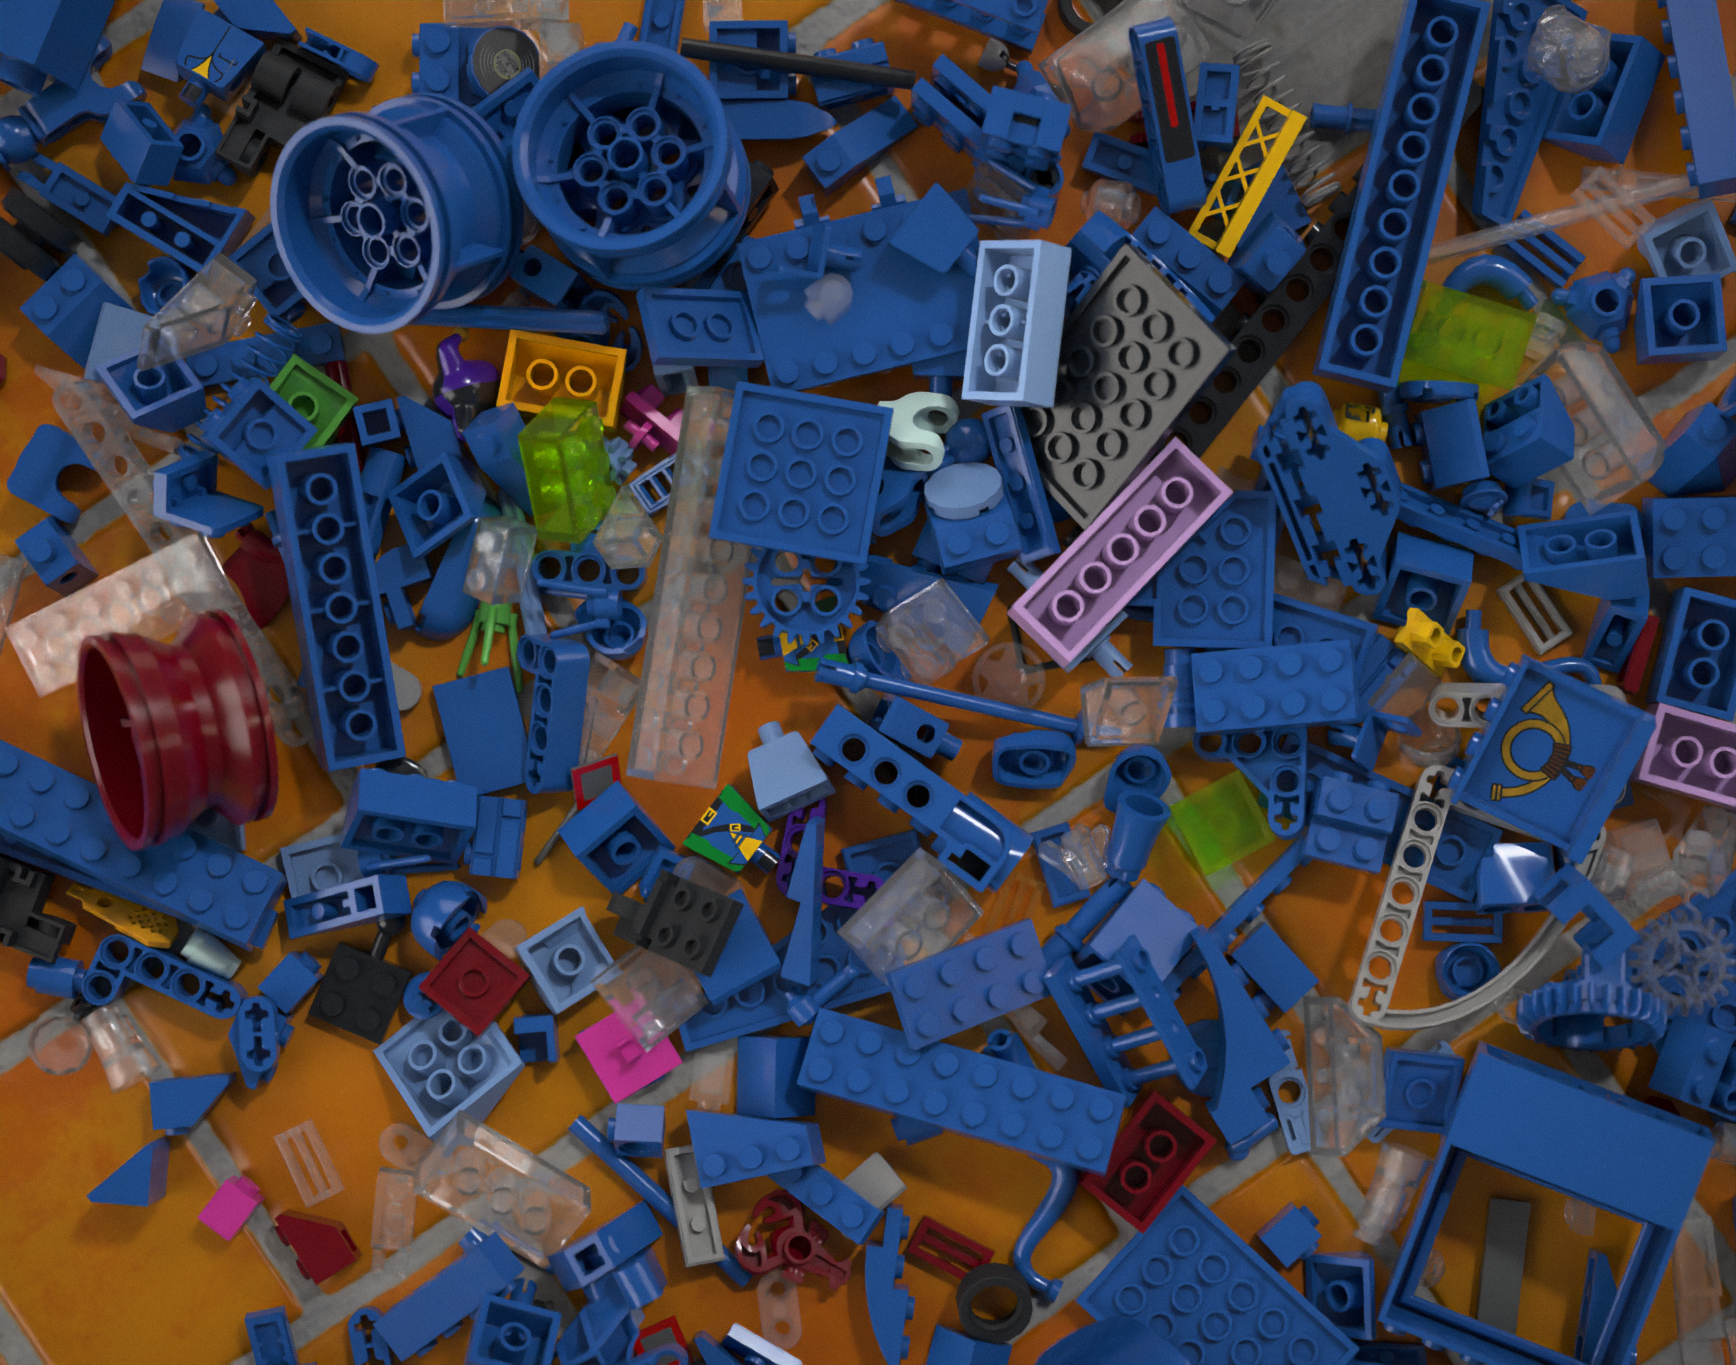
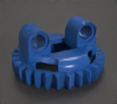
[1516,942,1667,1053]

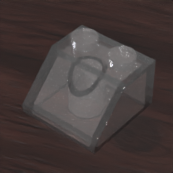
[590,945,709,1052]

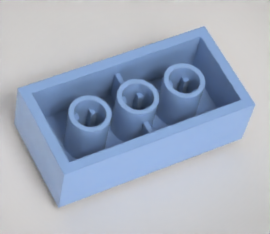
[961,240,1072,408]

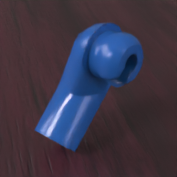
[1224,1112,1279,1161]

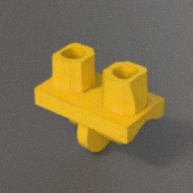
[1394,607,1465,677]

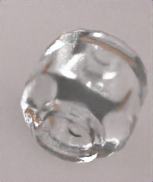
[1081,179,1141,230]

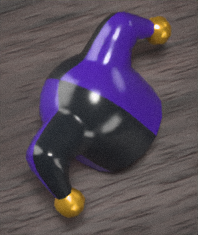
[432,327,501,442]

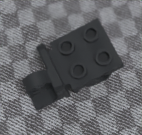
[215,37,349,178]
[0,855,77,963]
[606,869,744,978]

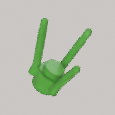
[457,598,523,693]

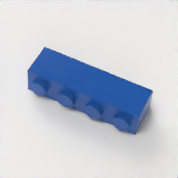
[373,1231,525,1362]

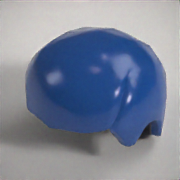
[138,256,197,320]

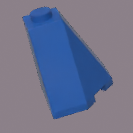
[1638,402,1736,497]

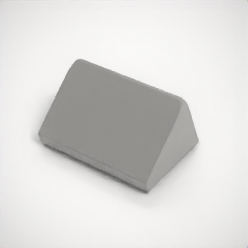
[841,1152,907,1240]

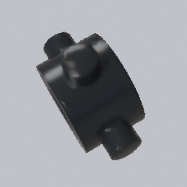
[70,993,97,1022]

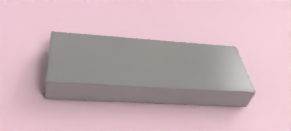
[663,1144,725,1268]

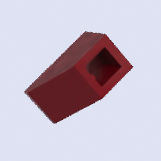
[274,1209,363,1285]

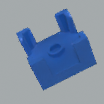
[1532,863,1640,969]

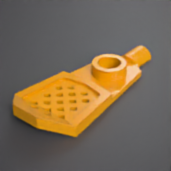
[66,883,179,948]

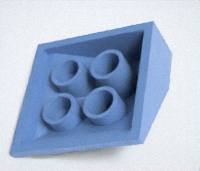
[373,1010,526,1151]

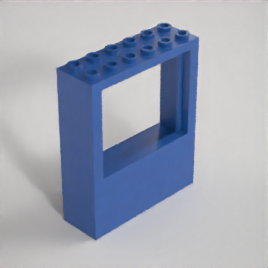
[1378,1040,1715,1365]

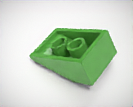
[269,354,359,487]

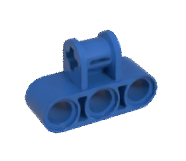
[531,514,648,593]

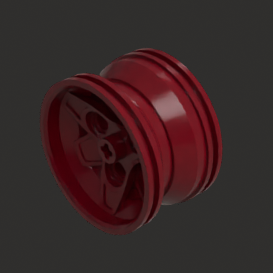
[76,609,279,851]

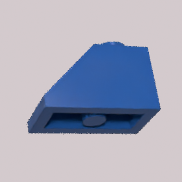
[213,0,303,43]
[1582,588,1650,673]
[149,1072,236,1136]

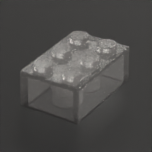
[837,847,985,988]

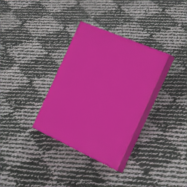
[575,995,683,1104]

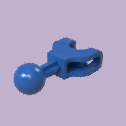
[872,418,992,537]

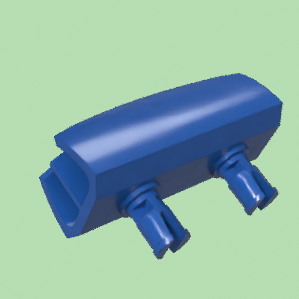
[1065,210,1215,323]

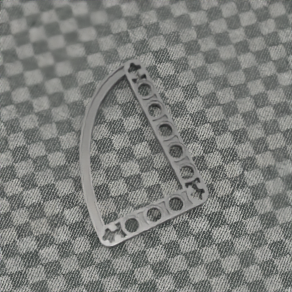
[1348,765,1606,1031]

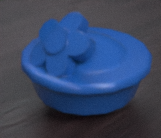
[1459,481,1508,519]
[403,972,444,1020]

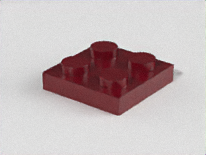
[418,927,531,1039]

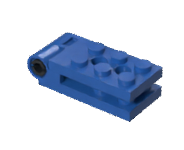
[911,54,1064,201]

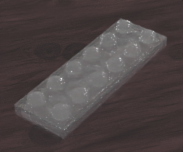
[4,531,238,698]

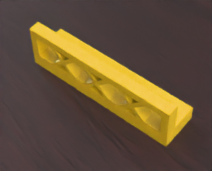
[1188,95,1307,258]

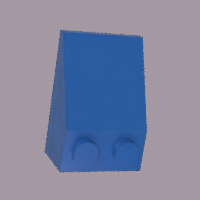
[1517,510,1649,600]

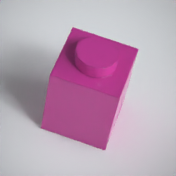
[197,1175,265,1242]

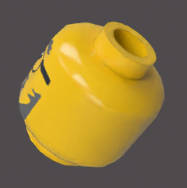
[1333,402,1388,443]

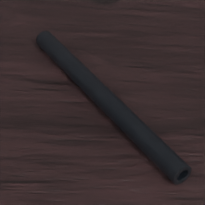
[680,37,916,90]

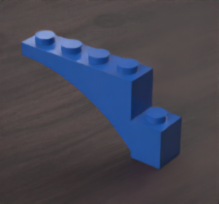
[1190,924,1291,1146]

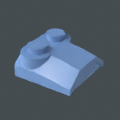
[1637,198,1736,278]
[514,906,623,1015]

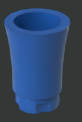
[1103,791,1171,882]

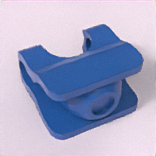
[7,424,111,524]

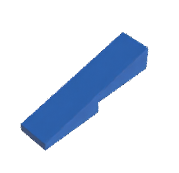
[780,816,825,986]

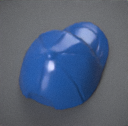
[575,598,647,661]
[848,620,914,682]
[1104,743,1172,813]

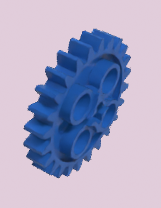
[742,548,871,647]

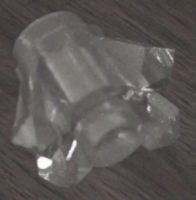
[1038,823,1110,890]

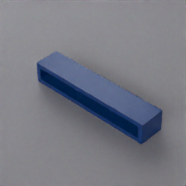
[1656,0,1736,199]

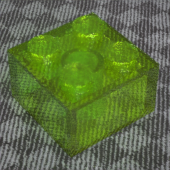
[1168,770,1276,877]

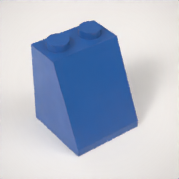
[1071,878,1198,1017]

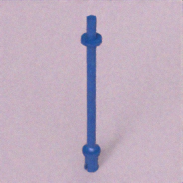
[815,657,1121,745]

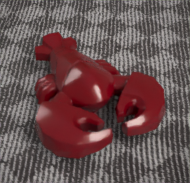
[735,1190,852,1291]

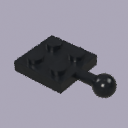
[309,915,413,1045]

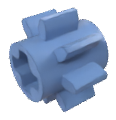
[586,436,637,485]

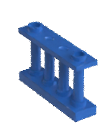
[895,0,1049,54]
[1043,934,1208,1108]

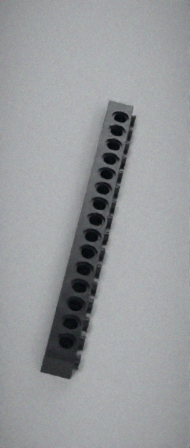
[1062,79,1484,549]

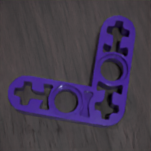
[776,797,890,912]

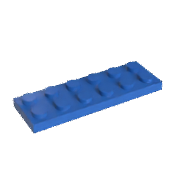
[1255,734,1504,903]

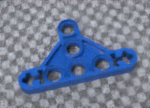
[1192,727,1309,840]

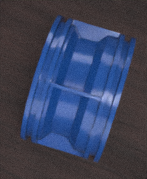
[512,40,751,291]
[270,93,524,334]

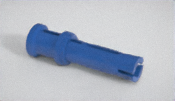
[1041,876,1133,971]

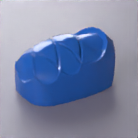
[992,730,1076,789]

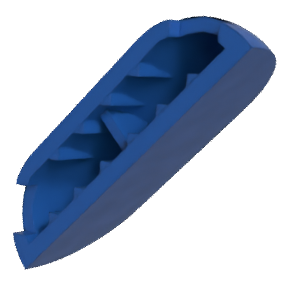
[415,496,507,641]

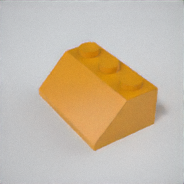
[496,329,627,433]

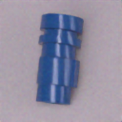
[1162,648,1196,728]

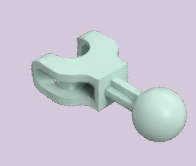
[878,392,960,471]

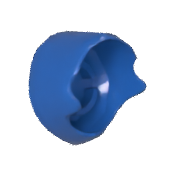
[1435,942,1501,1001]

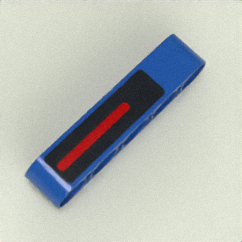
[1128,17,1206,215]

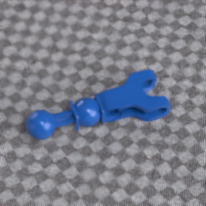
[0,34,147,172]

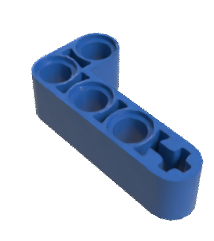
[517,634,590,794]
[82,933,248,1019]

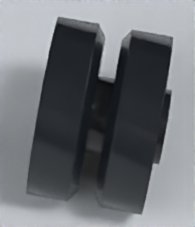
[0,186,83,282]

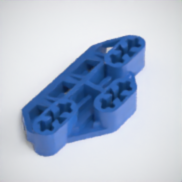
[1256,381,1402,596]

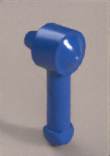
[784,963,860,1027]

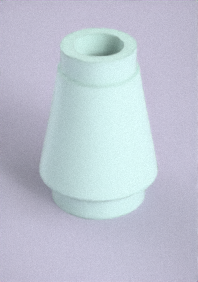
[180,927,242,980]

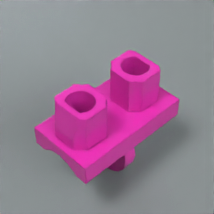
[620,384,693,455]

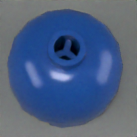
[411,880,487,961]

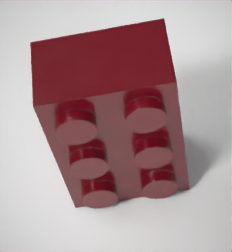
[1079,1087,1217,1234]

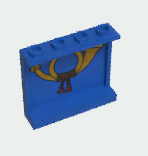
[1447,654,1657,865]

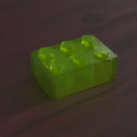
[1404,279,1538,391]
[517,397,616,544]

